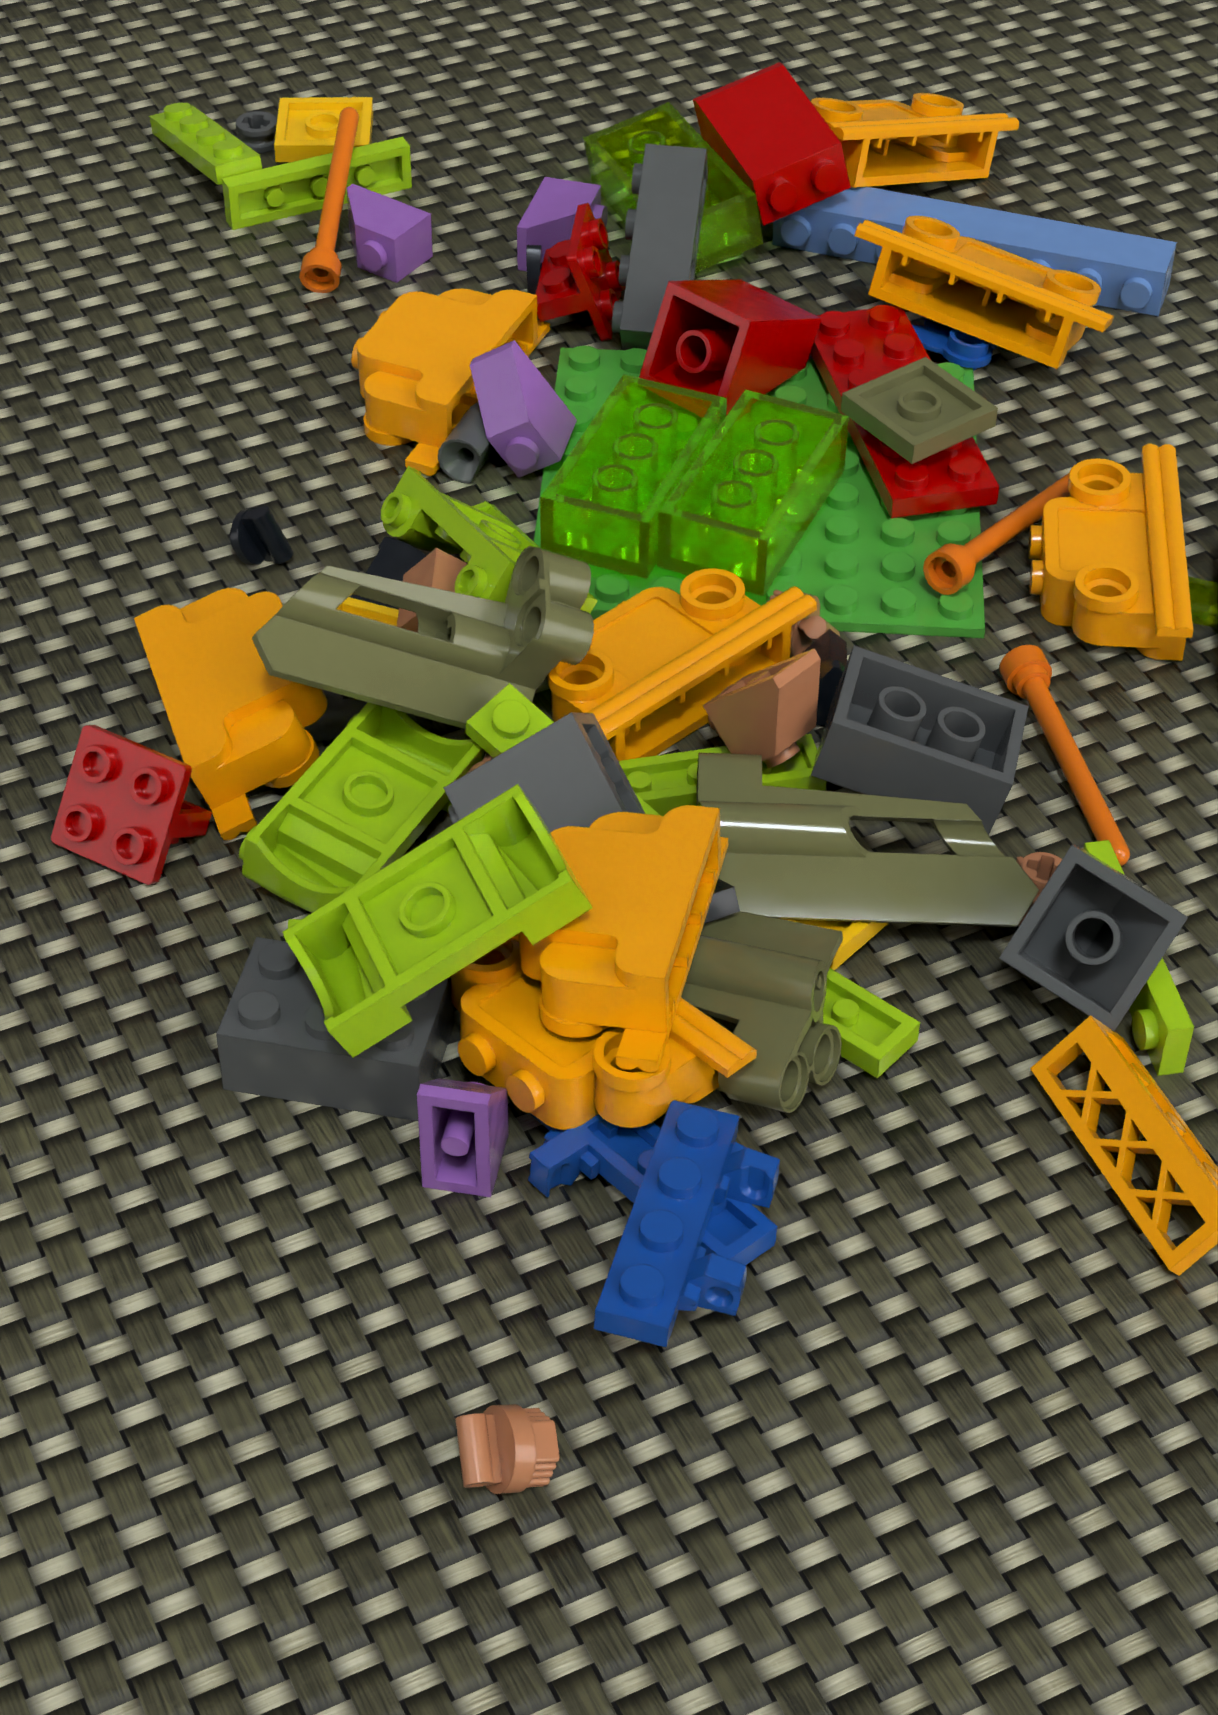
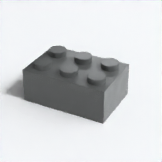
[811,645,1029,835]
[216,937,455,1121]

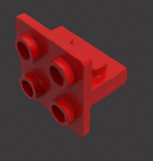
[535,203,626,341]
[51,725,212,885]

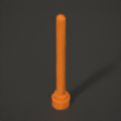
[299,107,359,293]
[923,472,1070,595]
[999,645,1130,866]

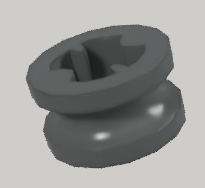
[236,111,277,153]

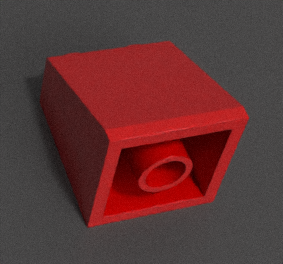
[692,62,851,226]
[638,279,822,423]

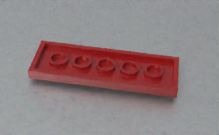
[810,305,999,518]

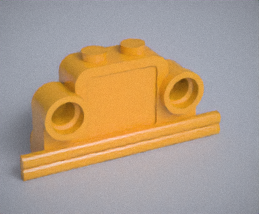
[811,93,1019,188]
[854,216,1114,369]
[351,288,550,476]
[1028,444,1193,661]
[547,568,817,761]
[134,588,327,840]
[509,805,729,1072]
[451,940,757,1130]

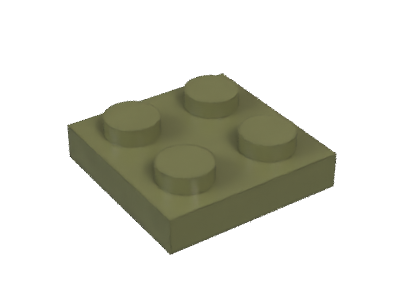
[841,357,998,464]

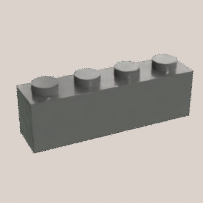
[612,144,708,350]

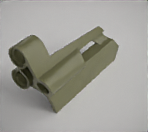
[252,546,594,729]
[696,753,1039,927]
[681,911,843,1113]

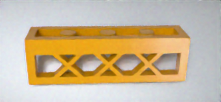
[1030,1015,1218,1276]

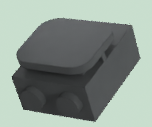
[444,712,645,832]

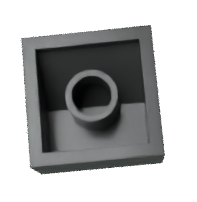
[999,845,1188,1031]

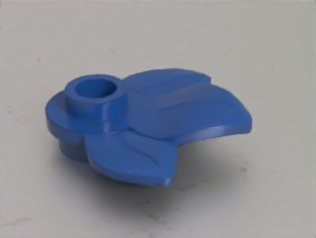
[912,318,999,371]

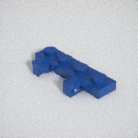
[594,1100,780,1348]
[528,1114,778,1265]

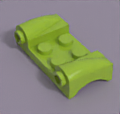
[381,466,598,613]
[239,702,485,913]
[282,784,593,1058]

